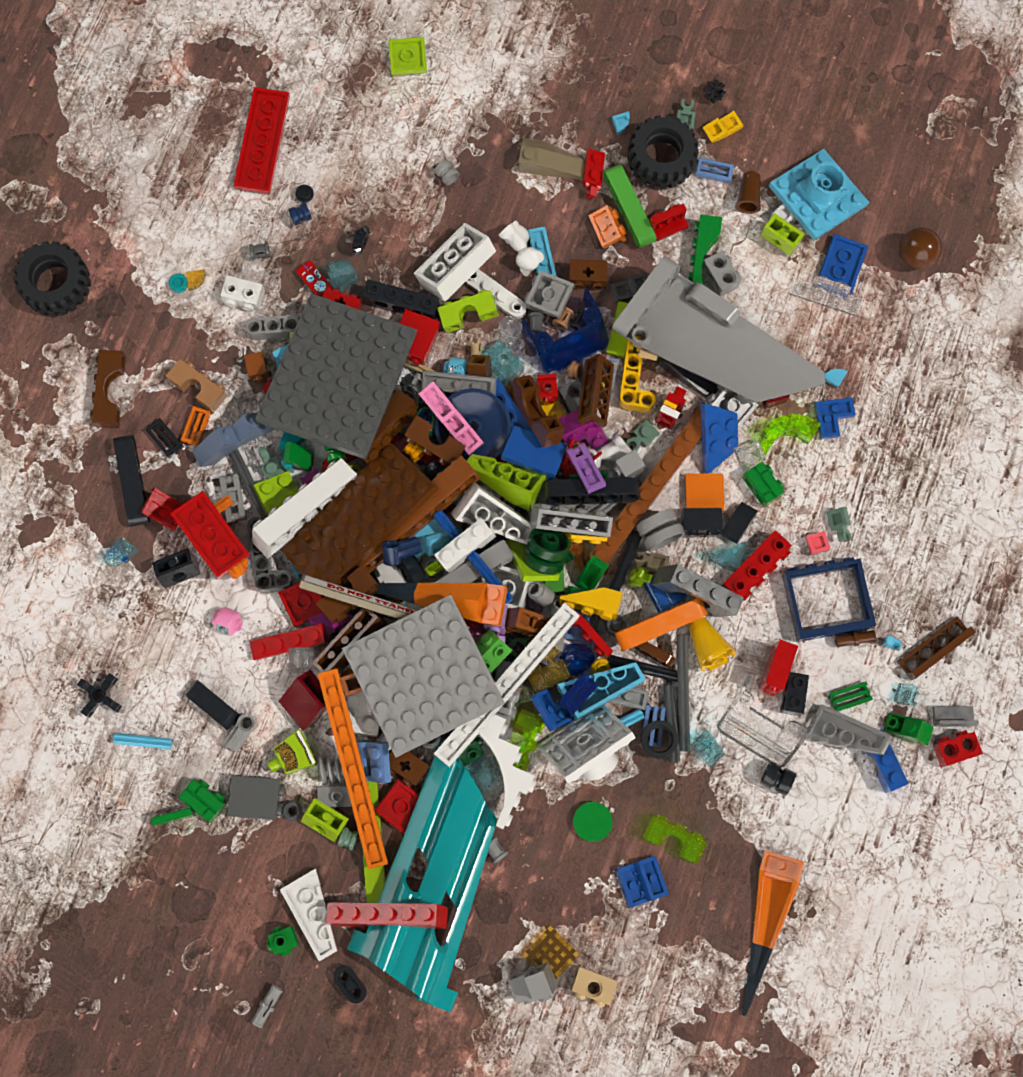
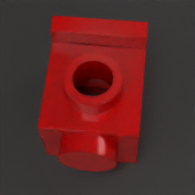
[536,374,558,405]

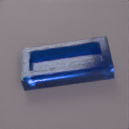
[557,673,599,716]

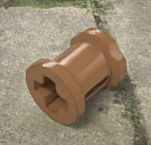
[552,307,575,331]

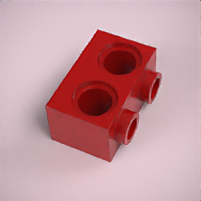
[932,730,983,768]

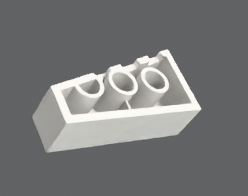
[451,482,535,545]

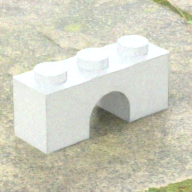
[435,518,496,573]

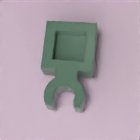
[677,99,696,130]
[626,420,660,451]

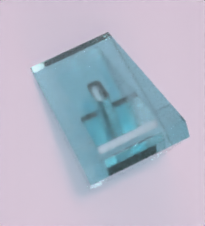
[708,541,748,572]
[690,729,725,767]

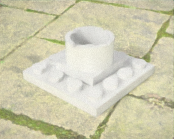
[537,705,635,784]

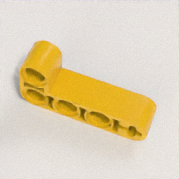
[619,335,656,413]

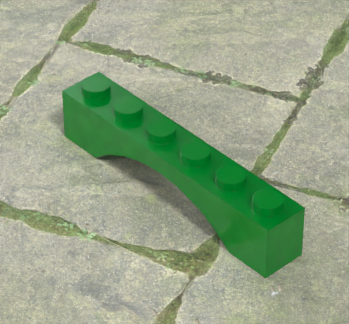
[688,214,722,284]

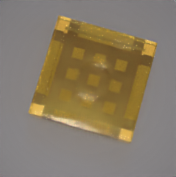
[523,925,580,979]

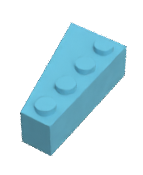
[557,662,646,721]

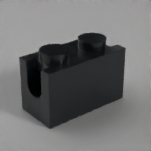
[681,508,723,538]

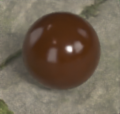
[899,227,942,269]

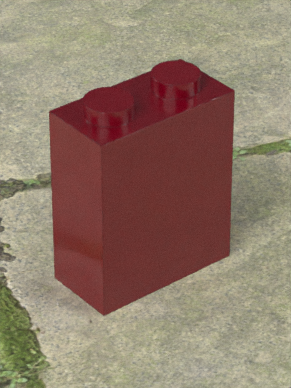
[278,670,327,731]

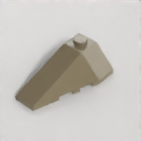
[519,138,585,180]

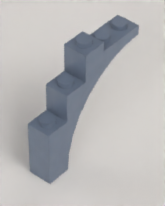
[193,413,277,467]

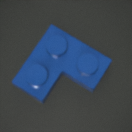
[814,397,856,440]
[530,689,575,732]

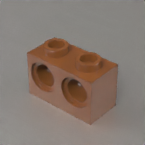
[505,607,551,638]

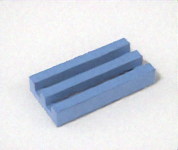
[695,157,734,184]
[642,705,666,748]

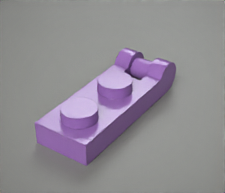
[566,442,606,494]

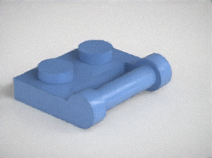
[357,740,391,783]

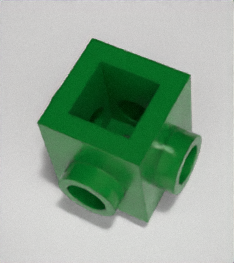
[266,925,300,957]

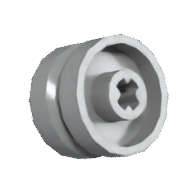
[636,508,686,552]

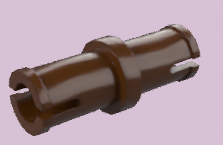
[835,630,876,648]

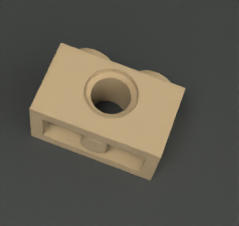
[570,966,618,1007]

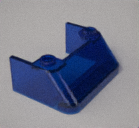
[521,289,609,374]

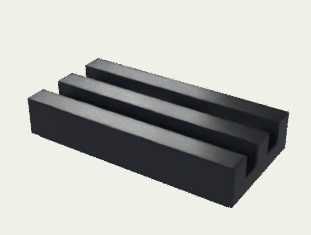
[145,418,184,459]

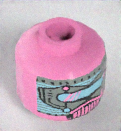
[212,607,243,635]

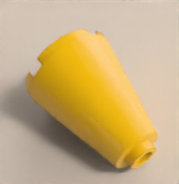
[688,617,736,672]

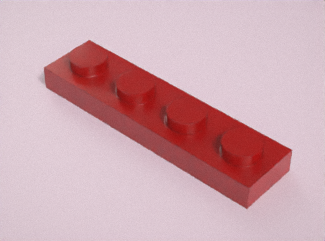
[250,624,328,661]

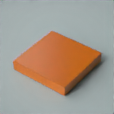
[685,473,724,512]

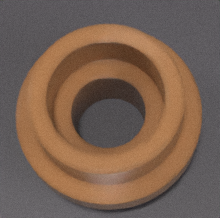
[567,361,582,380]

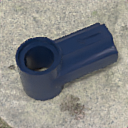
[382,536,422,566]

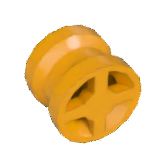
[403,443,426,463]

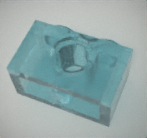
[482,340,524,386]

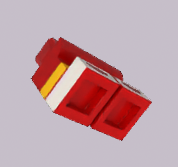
[655,386,687,430]

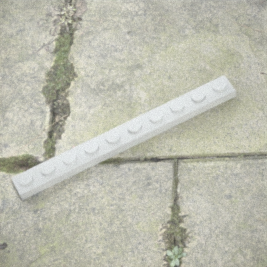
[434,603,580,768]

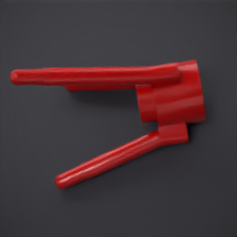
[560,438,602,478]

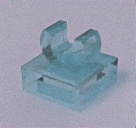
[894,683,920,705]

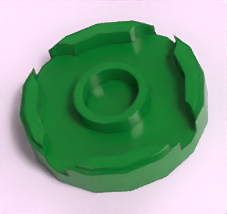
[573,802,613,842]

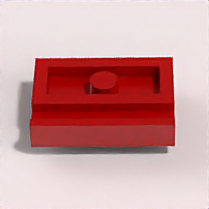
[140,488,183,531]

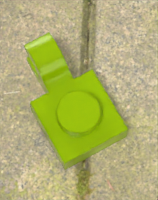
[627,567,653,588]

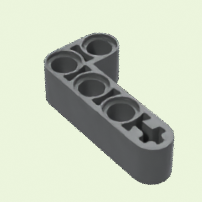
[247,517,293,594]

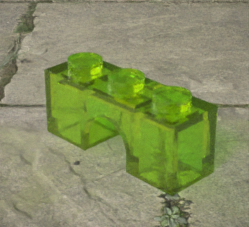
[513,708,545,771]
[641,814,708,865]

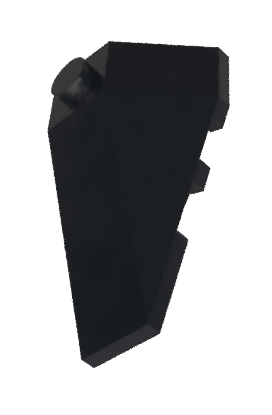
[653,356,719,399]

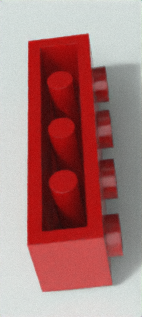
[722,530,792,601]

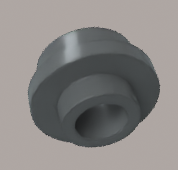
[282,801,302,821]

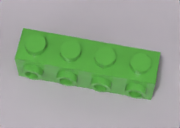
[476,629,512,673]

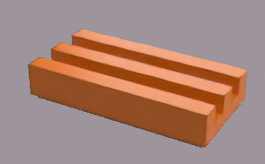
[180,406,211,447]

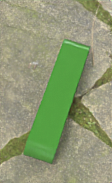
[603,164,656,249]

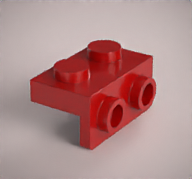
[650,203,689,242]

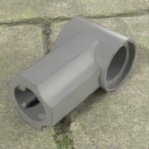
[223,714,258,753]

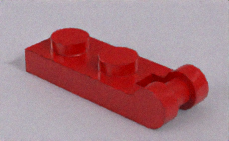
[572,612,613,659]

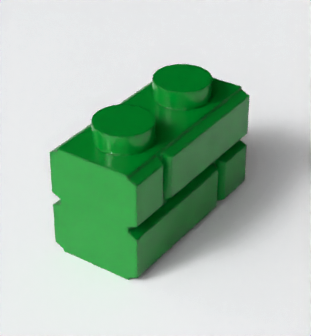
[742,461,785,508]
[178,779,227,823]

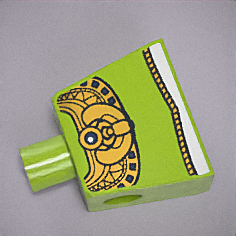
[267,729,318,775]

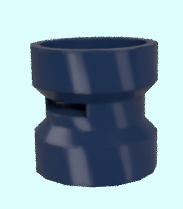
[288,202,312,226]

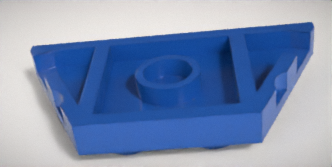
[700,402,738,474]

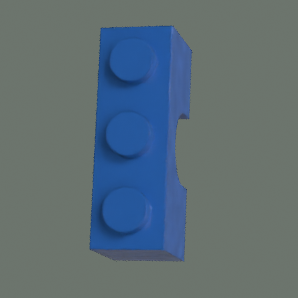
[866,729,909,793]

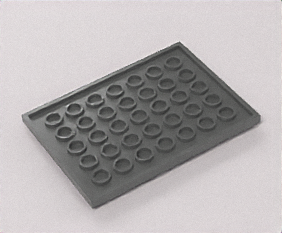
[255,293,417,459]

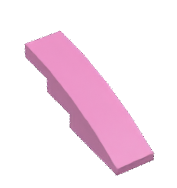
[418,382,484,455]

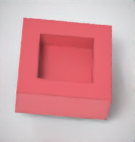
[805,531,831,555]

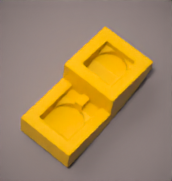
[702,111,743,143]

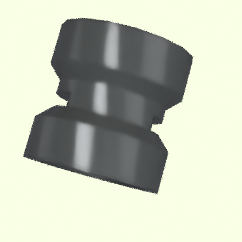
[606,615,627,637]

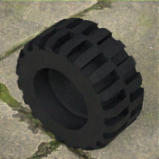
[627,115,699,189]
[13,241,91,317]

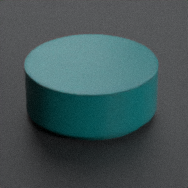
[169,274,188,293]

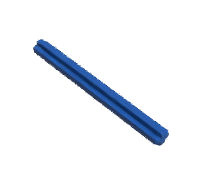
[433,510,513,604]

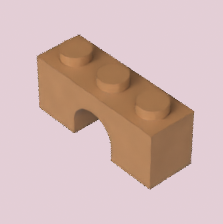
[166,359,227,414]

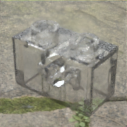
[286,647,318,673]

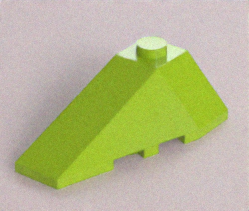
[467,454,547,511]

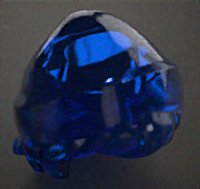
[558,643,595,676]

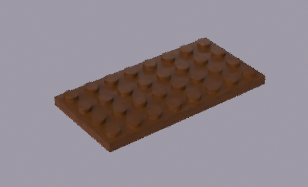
[280,443,438,597]

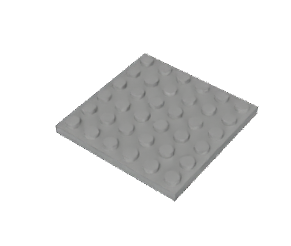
[342,594,505,758]

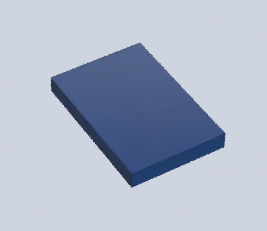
[816,234,868,296]
[501,426,568,479]

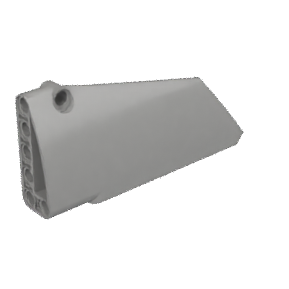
[612,256,826,403]

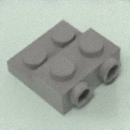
[524,271,574,319]
[705,385,758,428]

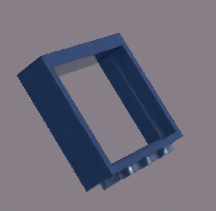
[782,557,876,642]

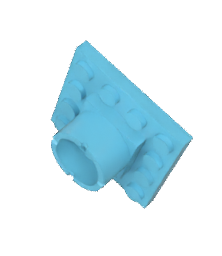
[769,149,870,241]

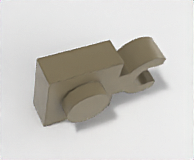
[634,551,670,573]

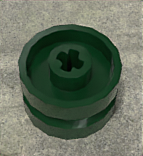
[523,528,571,575]

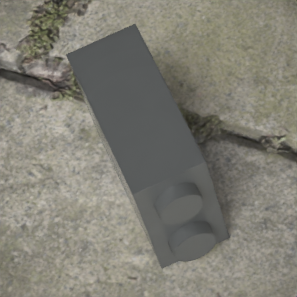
[228,776,285,821]

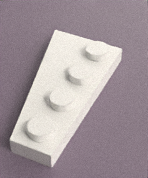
[280,869,338,961]

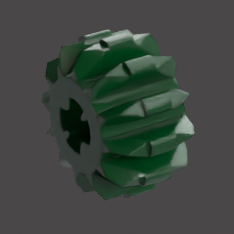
[505,632,531,662]

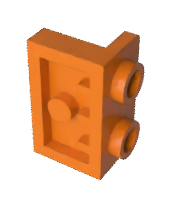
[588,205,627,249]

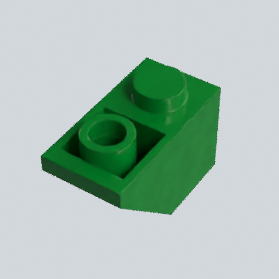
[883,713,934,746]

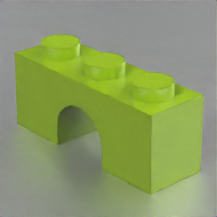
[438,290,500,333]

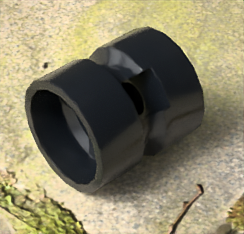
[760,761,797,796]

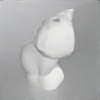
[499,220,544,276]
[580,432,632,468]

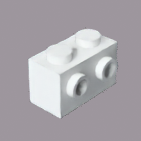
[220,276,265,312]

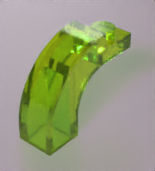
[757,414,821,459]

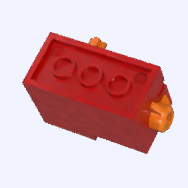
[170,491,251,579]

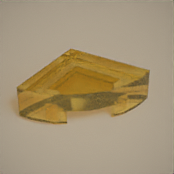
[186,269,206,291]

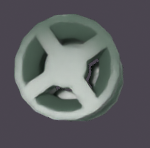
[338,827,359,851]

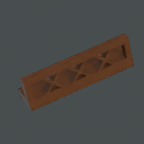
[577,353,614,428]
[897,616,976,681]

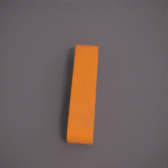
[614,597,708,651]

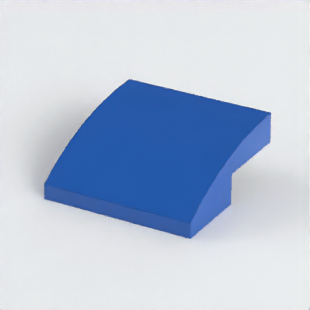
[615,856,669,908]

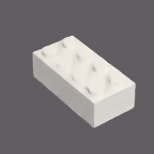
[414,223,496,302]

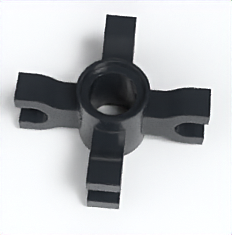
[77,673,123,718]

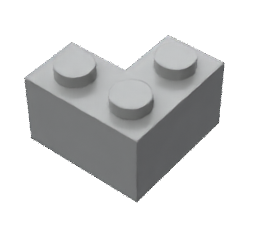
[508,962,558,1005]

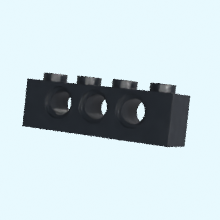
[362,279,440,320]

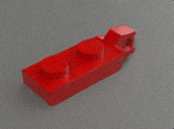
[582,148,605,200]

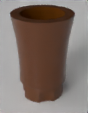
[735,171,761,214]

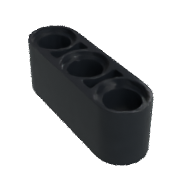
[184,680,240,730]

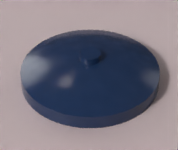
[435,388,511,461]

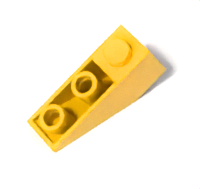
[559,587,623,621]

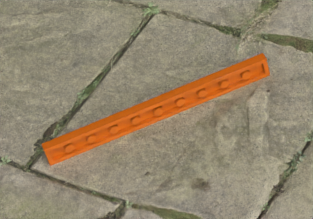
[318,668,388,869]

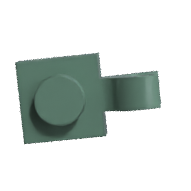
[258,446,284,479]
[827,507,852,542]

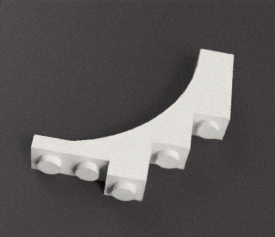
[478,715,536,829]

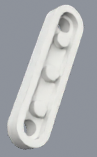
[465,269,526,319]

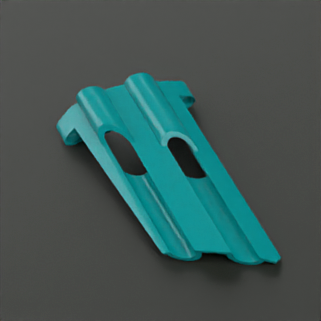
[347,741,497,1012]

